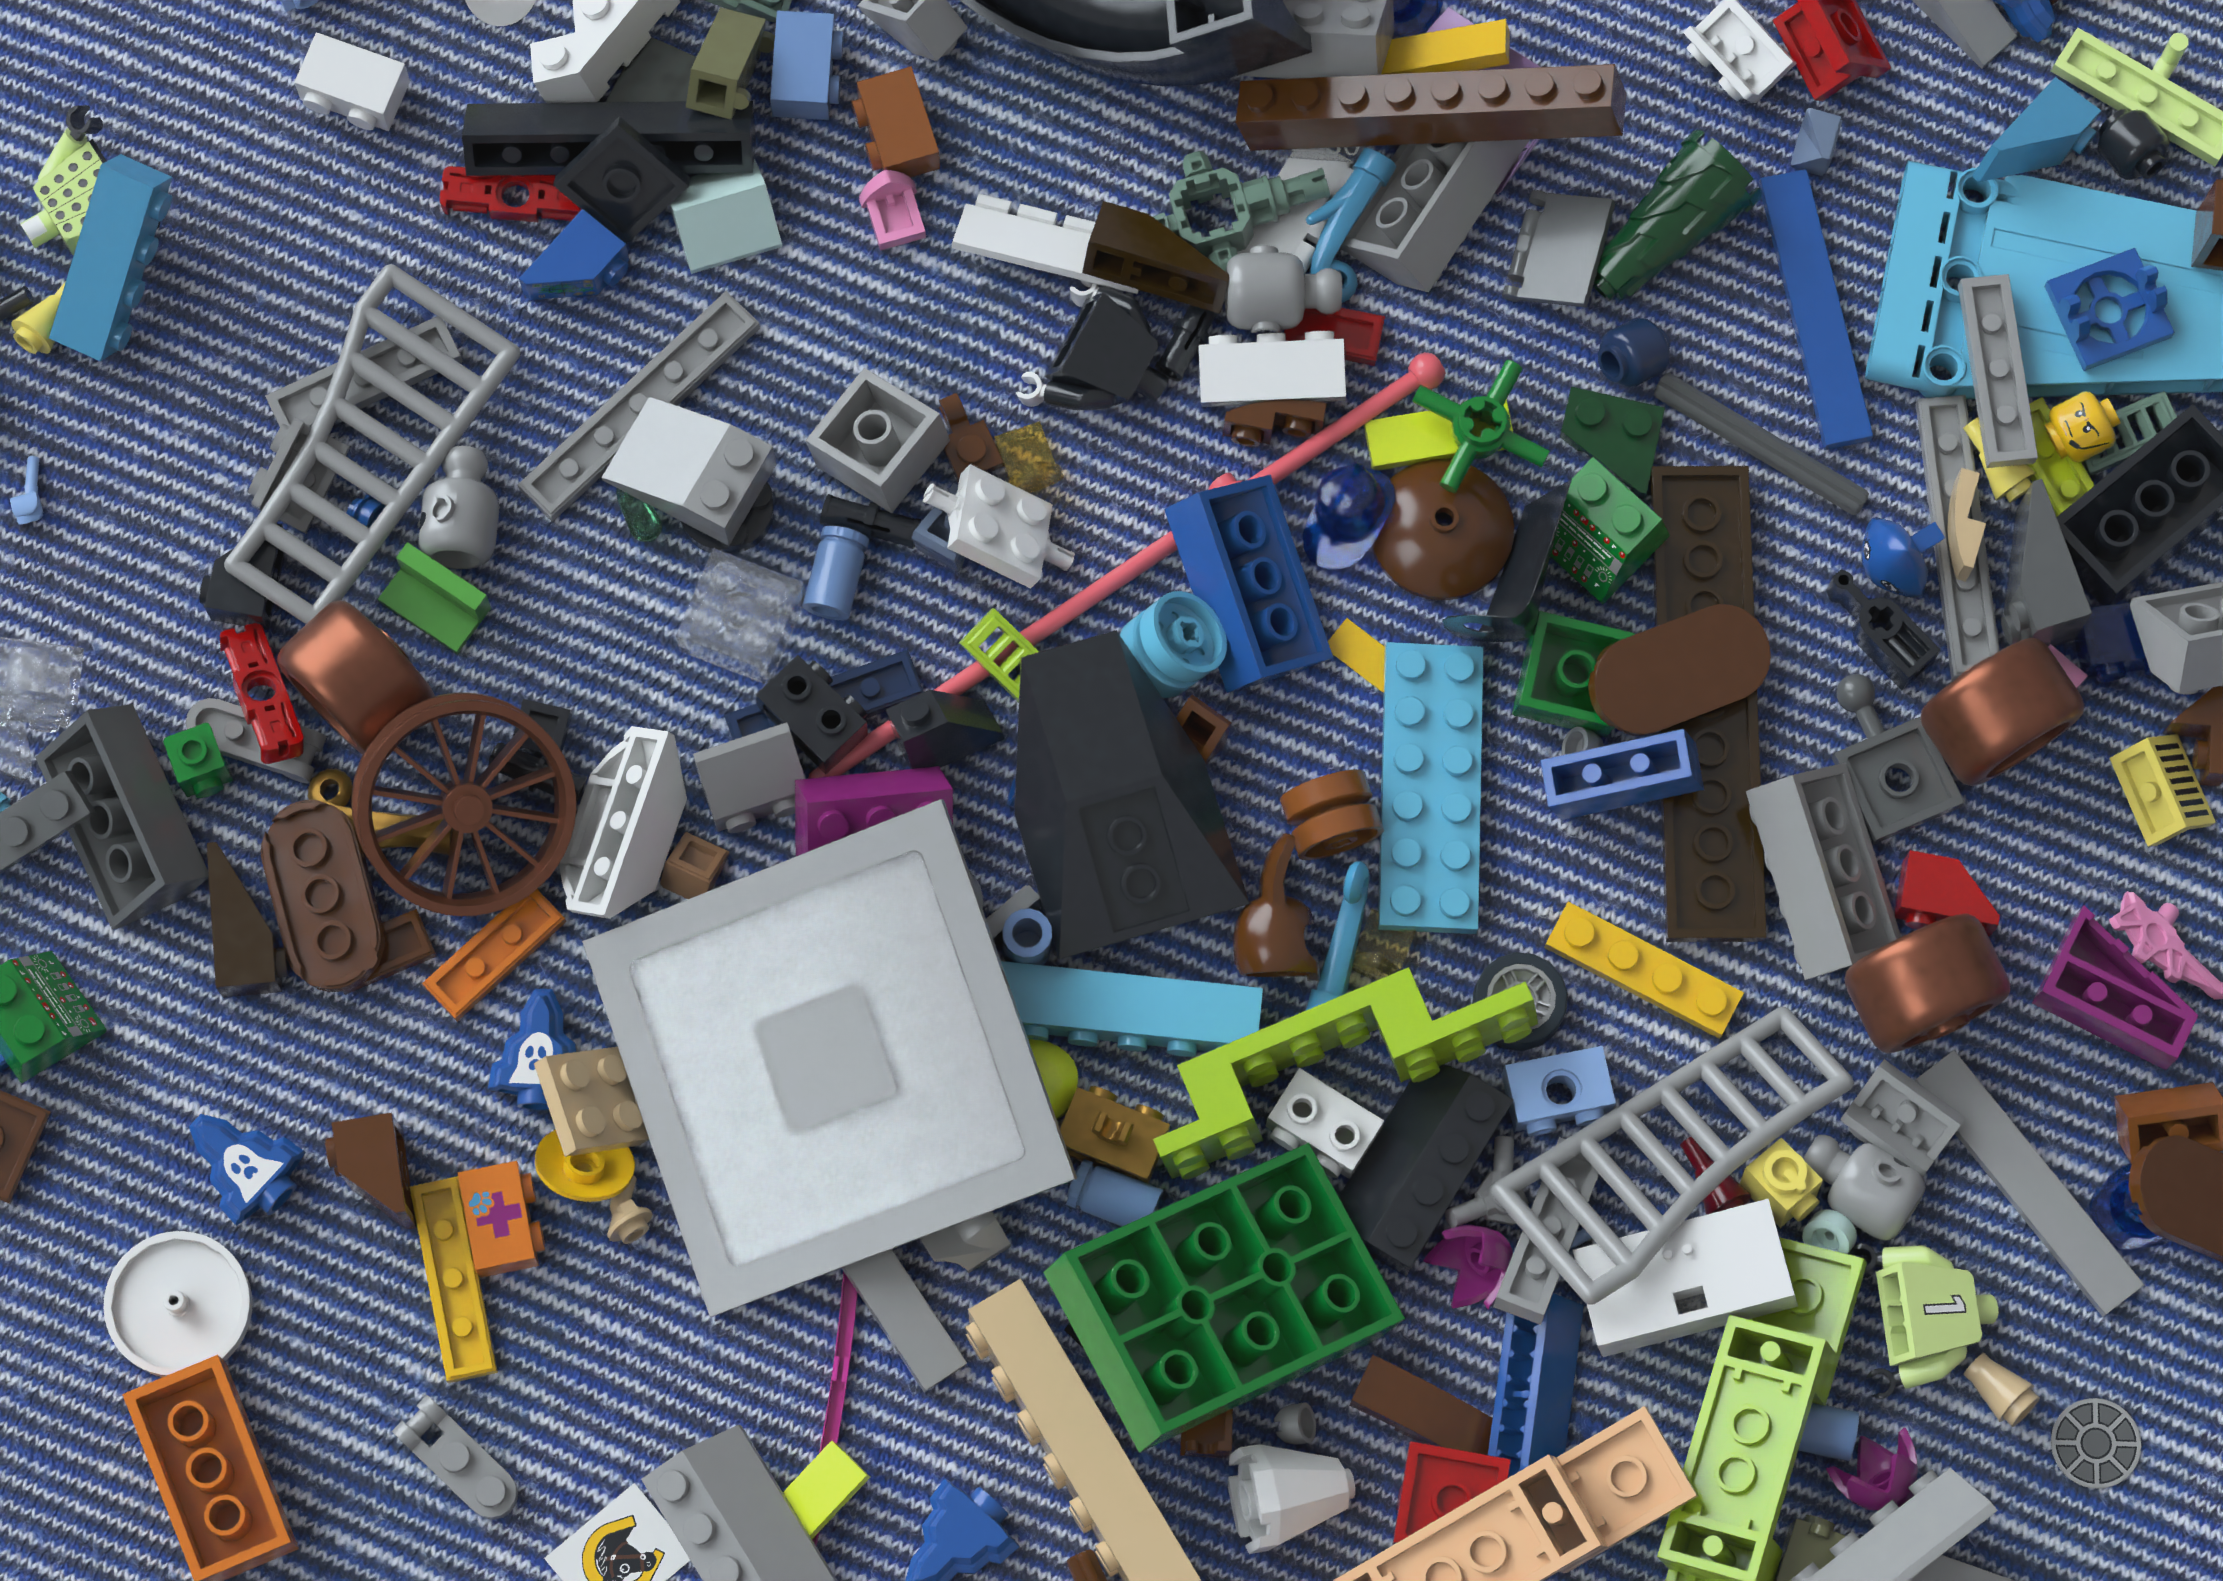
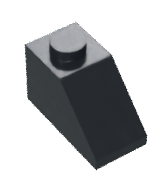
[200,523,285,630]
[886,690,1005,769]

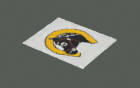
[544,1483,690,1581]

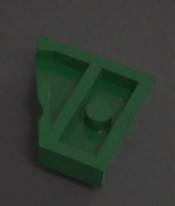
[1560,387,1665,499]

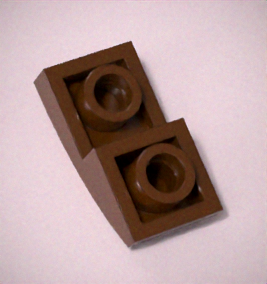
[1223,399,1327,447]

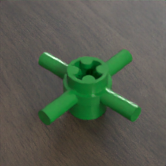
[1412,360,1550,493]

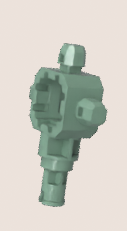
[1152,151,1331,271]

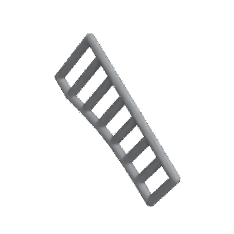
[224,264,520,624]
[1491,1007,1854,1305]

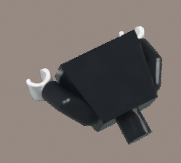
[1016,280,1169,410]

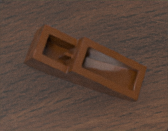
[1349,1355,1493,1455]

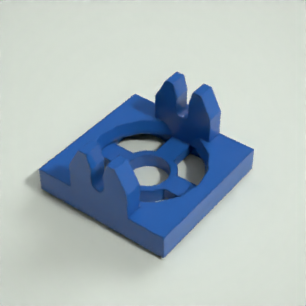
[2044,248,2175,371]

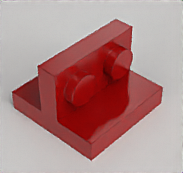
[1772,0,1891,101]
[1392,1441,1511,1544]

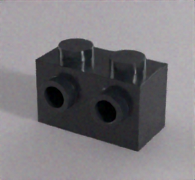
[755,655,868,774]

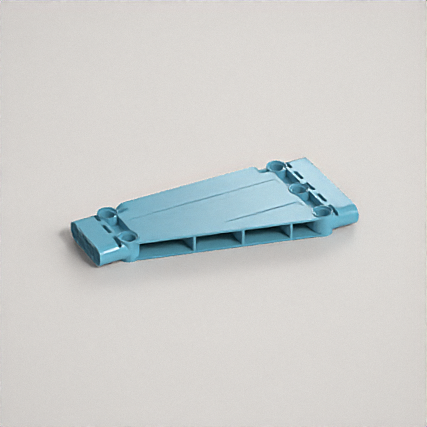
[1865,160,2223,399]

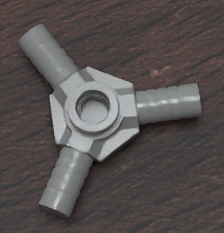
[1445,1136,1529,1228]

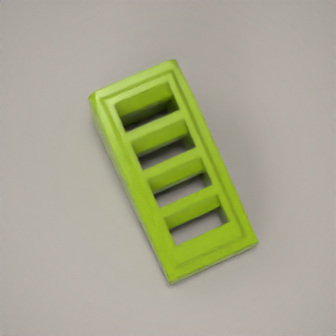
[959,608,1039,703]

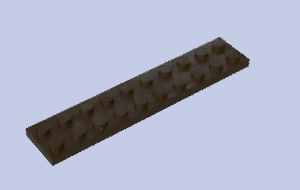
[1650,466,1767,942]

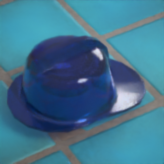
[1302,461,1395,571]

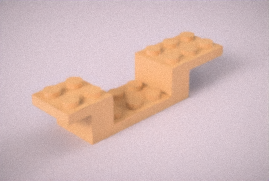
[1333,1406,1698,1581]

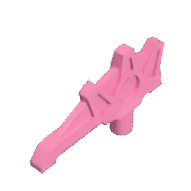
[2109,891,2223,1000]

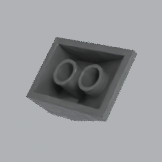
[2001,479,2092,646]

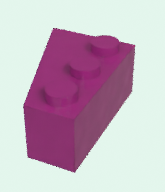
[795,766,953,856]
[2032,905,2198,1070]

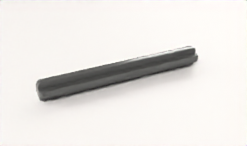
[1654,373,1869,515]

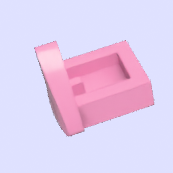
[859,170,926,251]

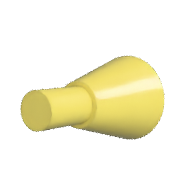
[11,281,66,354]
[1963,418,2036,503]

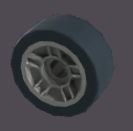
[1472,952,1568,1051]

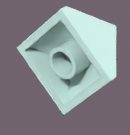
[669,159,782,274]

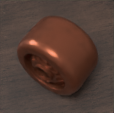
[277,601,435,755]
[1920,638,2084,786]
[1845,913,2010,1053]

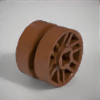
[1280,769,1384,860]

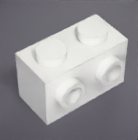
[294,32,410,131]
[1266,1068,1384,1179]

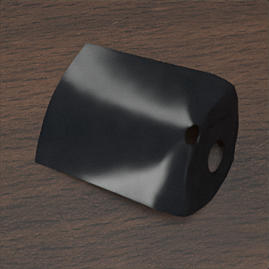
[1442,479,1572,642]

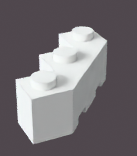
[530,0,680,103]

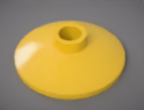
[535,1129,635,1202]

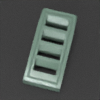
[2083,391,2177,476]

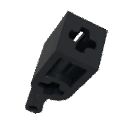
[1826,569,1941,691]

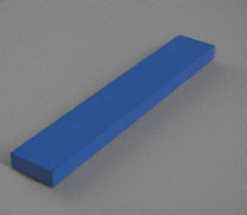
[1758,169,1873,450]

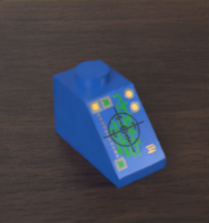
[519,209,629,300]

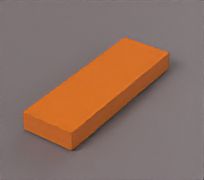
[422,889,566,1022]

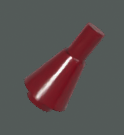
[1680,1137,1751,1215]

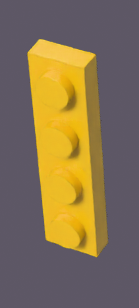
[1544,901,1744,1039]

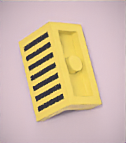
[2109,734,2216,847]

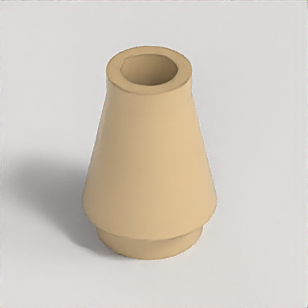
[1964,1353,2040,1427]

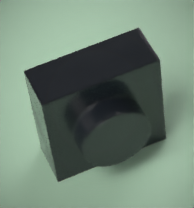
[513,699,572,757]

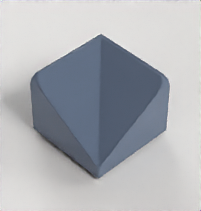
[1791,108,1843,176]

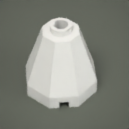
[1228,1444,1355,1554]

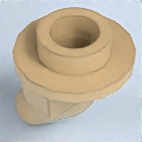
[607,1175,652,1244]

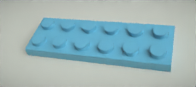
[1378,642,1483,934]

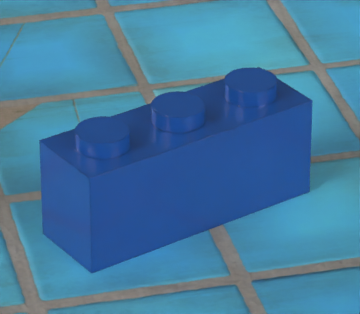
[1540,729,1704,820]

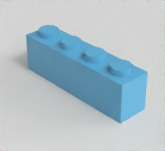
[49,154,172,361]

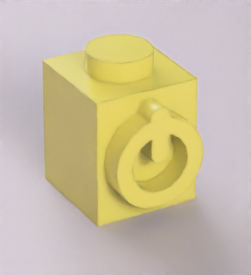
[1740,1137,1823,1228]

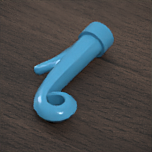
[1306,148,1397,303]
[1306,861,1369,1010]

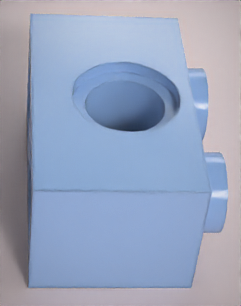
[1501,1046,1616,1136]

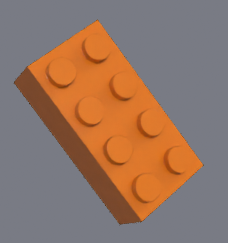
[122,1354,299,1581]

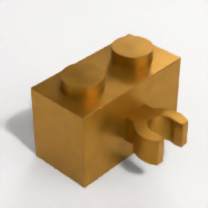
[1060,1086,1170,1184]

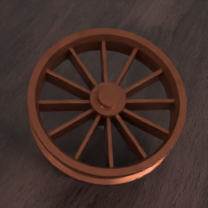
[351,693,576,916]

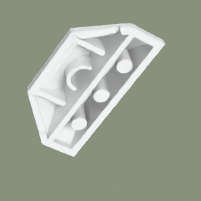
[559,726,687,919]

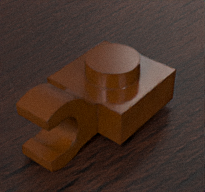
[939,393,1004,484]

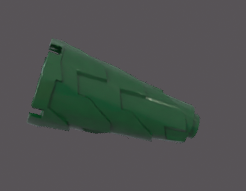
[1593,129,1763,301]

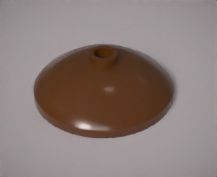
[1369,459,1514,600]

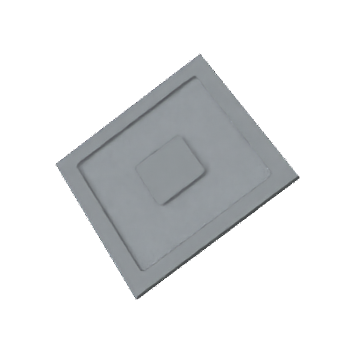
[582,799,1077,1317]

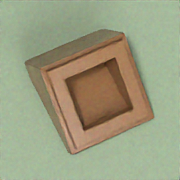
[660,832,730,899]

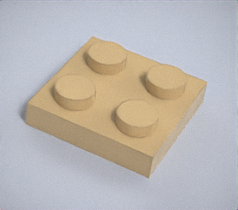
[534,1047,649,1157]

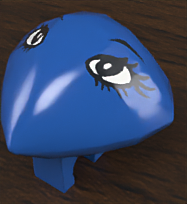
[1862,517,1945,598]

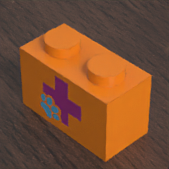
[457,1161,545,1278]

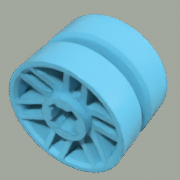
[1120,591,1227,698]

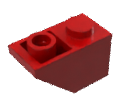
[1894,850,2000,936]

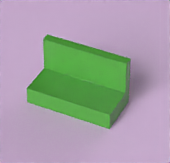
[378,542,491,654]

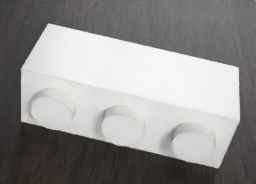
[1199,331,1346,407]

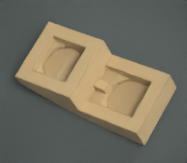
[1948,468,1986,582]

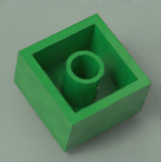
[1512,611,1635,737]

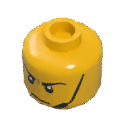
[2044,391,2121,463]

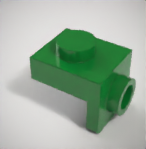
[163,723,234,798]

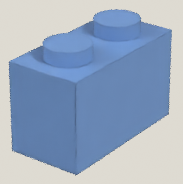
[770,11,844,120]

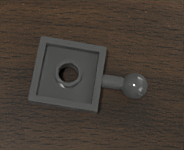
[1832,674,1965,845]

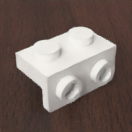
[1683,0,1797,103]

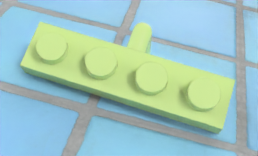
[2051,27,2223,167]

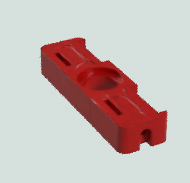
[440,166,582,223]
[220,623,304,764]

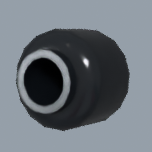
[2097,109,2169,180]

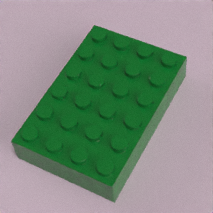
[1043,1143,1405,1453]

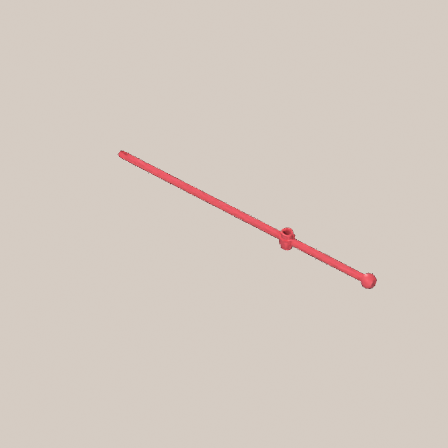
[808,352,1446,778]

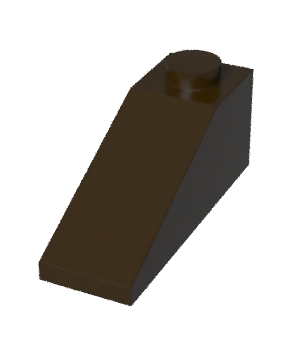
[1082,201,1229,314]
[207,842,289,998]

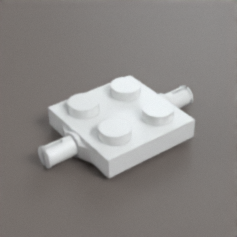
[923,464,1075,589]

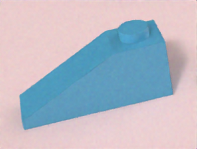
[1972,77,2102,182]

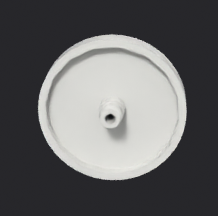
[104,1231,253,1377]

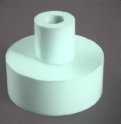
[1802,1209,1857,1254]

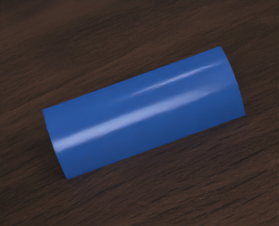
[1488,1293,1584,1478]

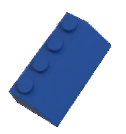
[1164,475,1333,693]

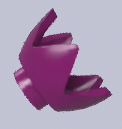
[1424,1225,1513,1309]
[1826,1427,1918,1511]

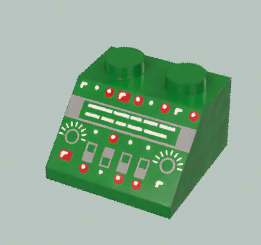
[1550,457,1670,605]
[0,951,107,1084]

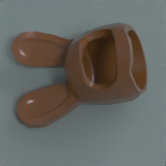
[1233,833,1320,981]

